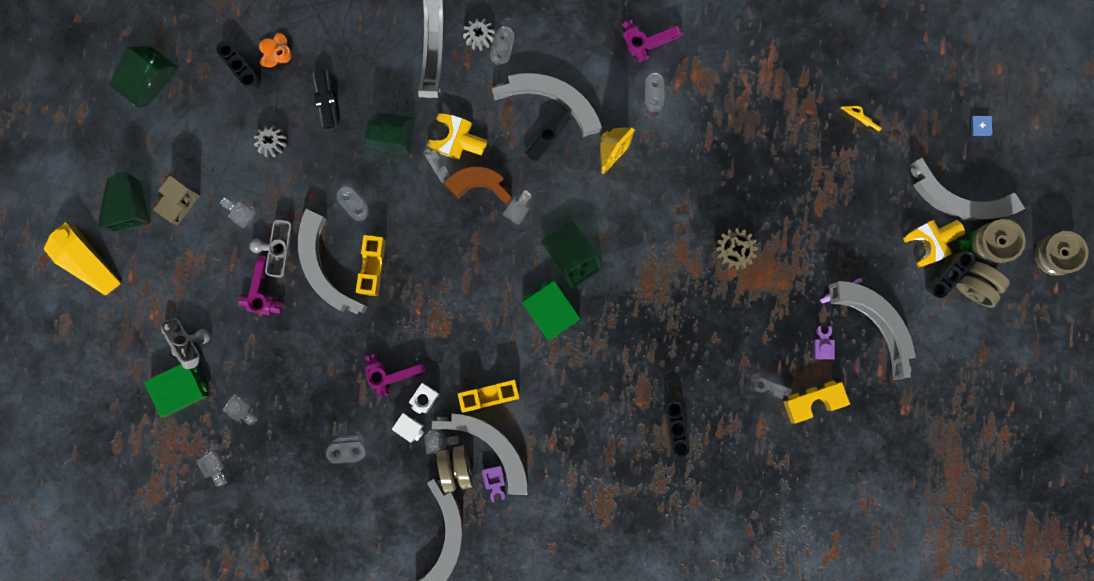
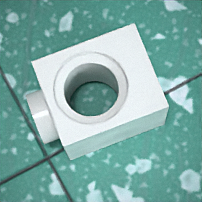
[409,383,439,414]
[392,413,424,443]

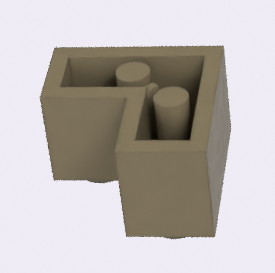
[153,176,200,226]

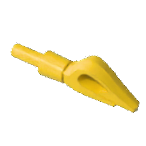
[840,106,882,131]

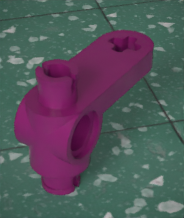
[622,20,683,63]
[238,255,284,316]
[365,354,427,398]

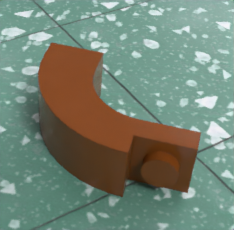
[444,167,512,206]

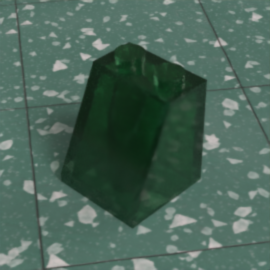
[108,46,179,108]
[365,112,415,155]
[98,172,150,233]
[541,220,603,290]

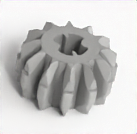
[463,17,495,51]
[254,125,287,157]

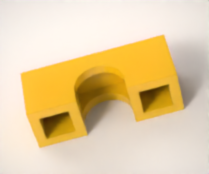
[356,235,386,297]
[458,380,520,413]
[783,380,850,424]

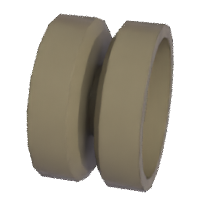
[972,219,1026,265]
[1035,231,1088,276]
[956,261,1010,308]
[436,445,473,493]

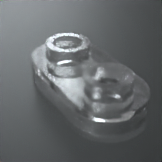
[490,27,514,65]
[645,73,664,112]
[423,148,450,184]
[337,187,369,221]
[326,442,366,463]

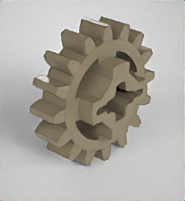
[715,228,758,270]

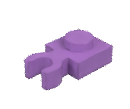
[814,326,835,359]
[482,466,505,502]

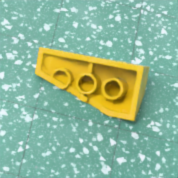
[600,127,635,175]
[44,222,122,296]

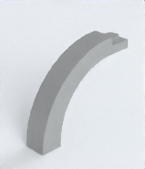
[418,0,445,98]
[492,73,602,137]
[910,158,1025,222]
[298,209,367,315]
[829,281,916,380]
[432,413,528,495]
[417,478,463,581]

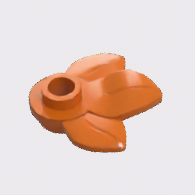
[259,33,292,67]

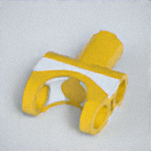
[427,114,487,159]
[902,220,965,268]

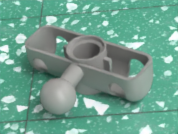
[249,220,293,278]
[161,318,210,369]

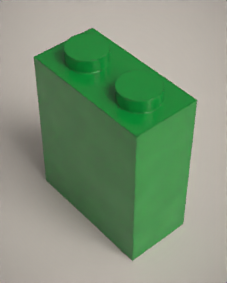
[522,281,580,342]
[144,364,208,417]

